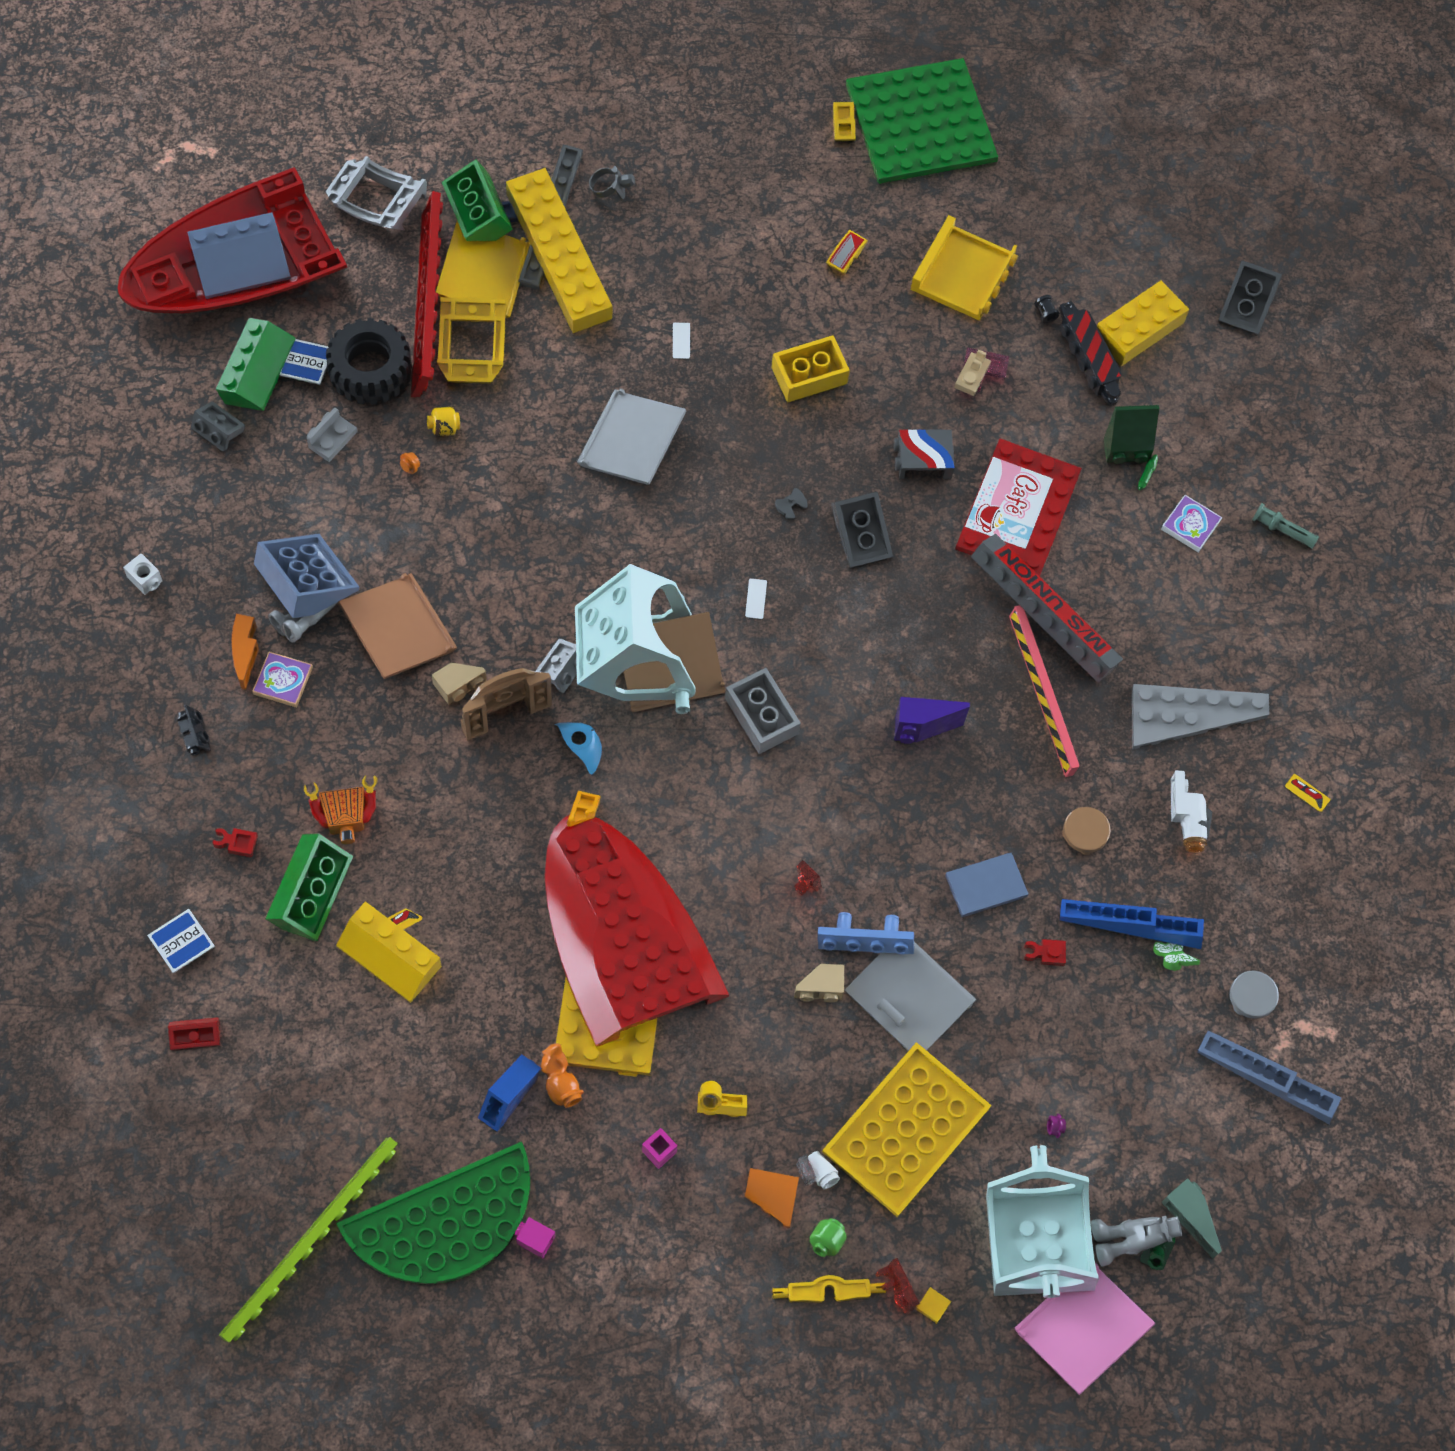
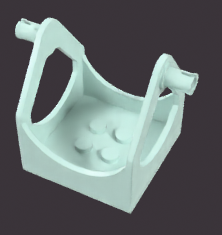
[575,564,696,714]
[986,1145,1098,1298]

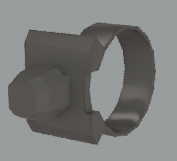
[589,166,635,199]

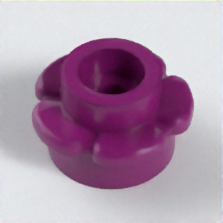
[1047,1114,1066,1138]

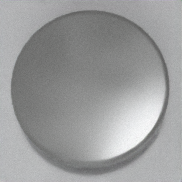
[1230,971,1279,1019]

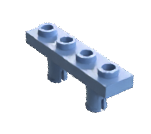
[817,912,914,954]

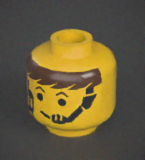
[427,407,460,436]

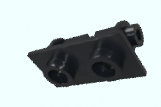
[177,705,211,756]

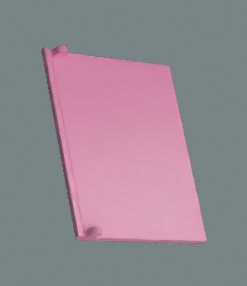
[1015,1263,1155,1395]

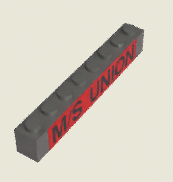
[971,534,1123,683]

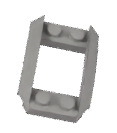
[326,156,427,230]

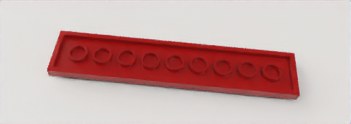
[411,191,443,397]

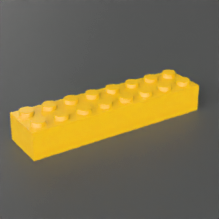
[506,168,613,333]

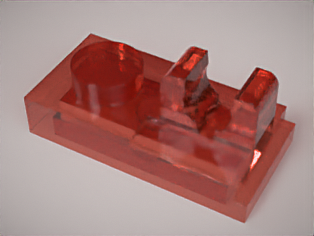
[794,860,822,896]
[875,1258,920,1314]

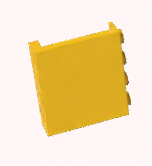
[910,215,1018,321]

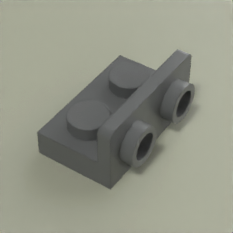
[191,401,245,451]

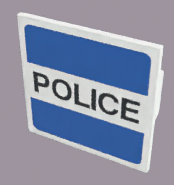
[279,339,328,385]
[147,909,215,973]

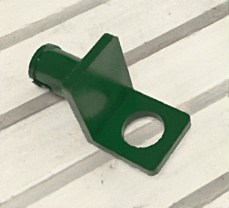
[1140,1237,1175,1270]

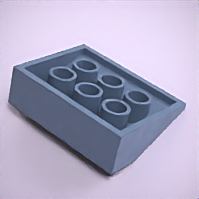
[187,212,291,299]
[254,534,359,618]

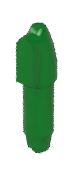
[1138,454,1158,490]

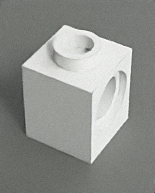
[123,554,162,595]

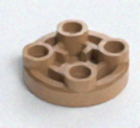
[1062,807,1111,855]

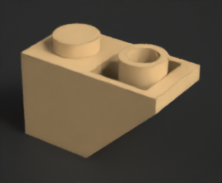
[432,663,487,705]
[794,964,844,1003]

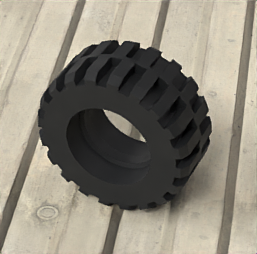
[326,318,412,405]

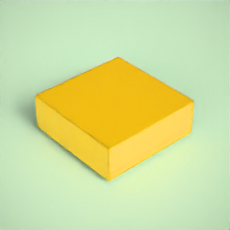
[916,1287,951,1324]

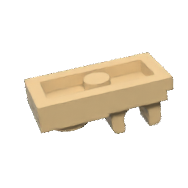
[954,349,991,396]

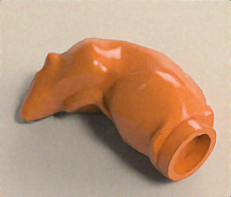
[541,1043,584,1108]

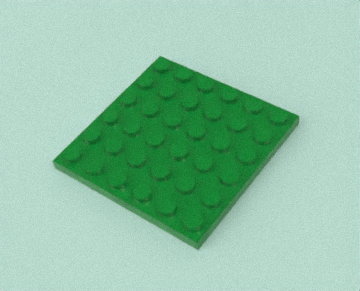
[846,58,998,184]

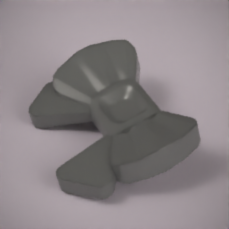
[775,488,807,520]

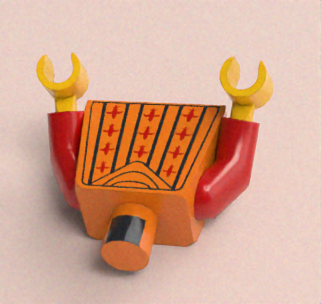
[304,775,378,844]

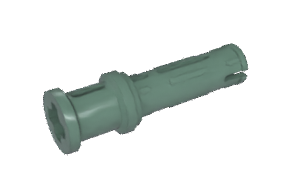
[1252,503,1319,549]

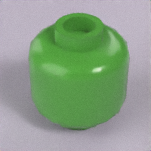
[810,1218,847,1257]

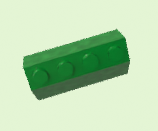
[442,159,513,241]
[216,318,296,411]
[265,834,353,941]

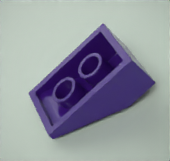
[894,697,970,744]

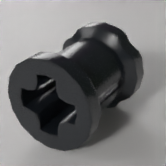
[1034,295,1060,323]

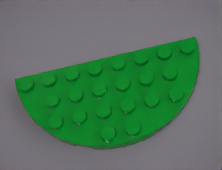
[336,1141,530,1284]

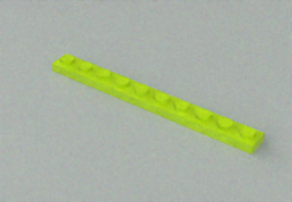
[219,1137,398,1343]

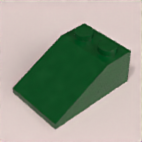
[1103,405,1159,464]

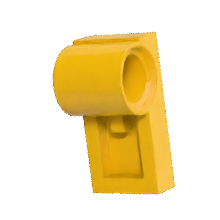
[697,1081,747,1117]

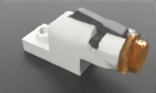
[1171,770,1212,853]

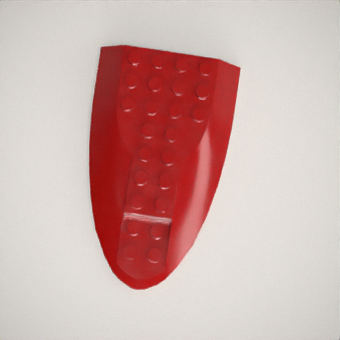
[118,167,347,314]
[544,815,729,1047]

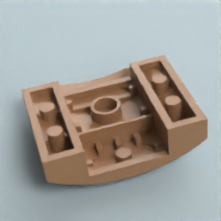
[461,668,552,741]

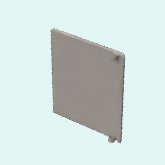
[577,389,686,485]
[844,942,977,1051]

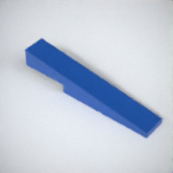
[1060,899,1204,949]

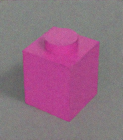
[642,1128,677,1169]
[515,1217,555,1259]

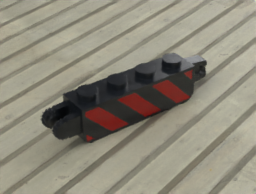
[1059,301,1122,406]

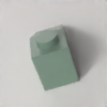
[1161,1178,1222,1259]

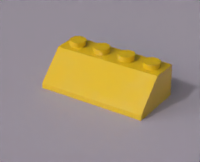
[336,901,442,1003]

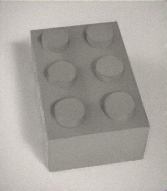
[725,668,801,754]

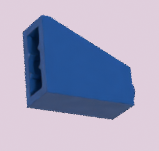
[478,1054,541,1132]

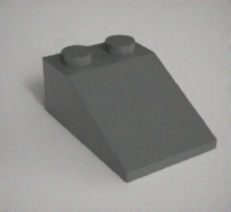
[1218,260,1282,335]
[831,492,893,568]

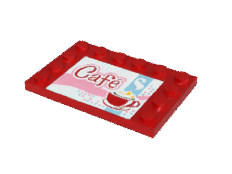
[955,438,1082,576]

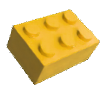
[771,335,850,403]

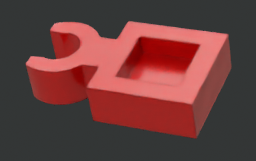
[212,828,258,858]
[1024,939,1066,966]

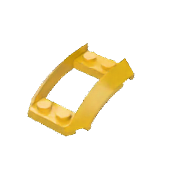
[437,297,506,384]

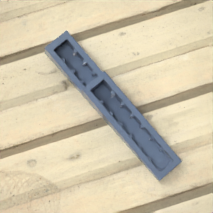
[1197,1031,1341,1125]

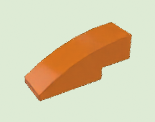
[232,613,259,690]

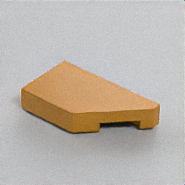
[567,791,601,827]

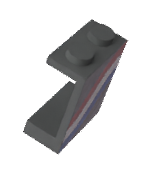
[894,430,954,479]

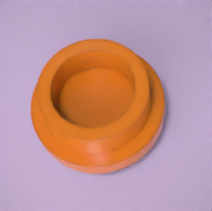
[400,452,420,474]

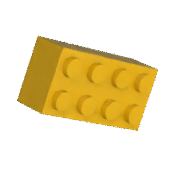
[1097,280,1189,366]

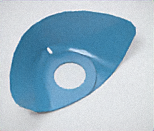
[554,722,602,774]

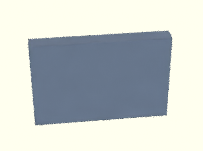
[945,852,1028,917]

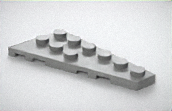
[1132,684,1269,750]

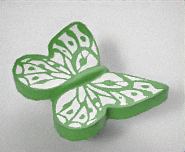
[1153,942,1200,971]

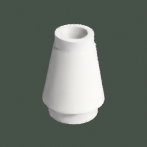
[807,1151,840,1190]

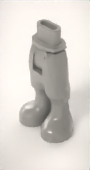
[268,600,341,643]
[1091,1215,1182,1267]

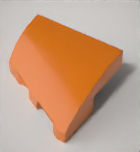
[745,1168,799,1228]

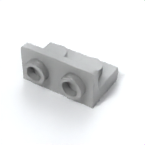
[307,408,358,462]
[535,639,577,693]

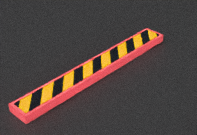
[1009,605,1080,777]

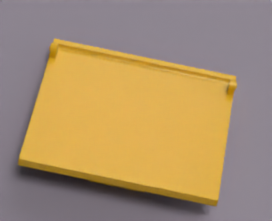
[436,221,530,318]

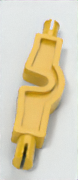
[772,1275,886,1303]

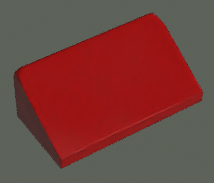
[168,1017,220,1050]

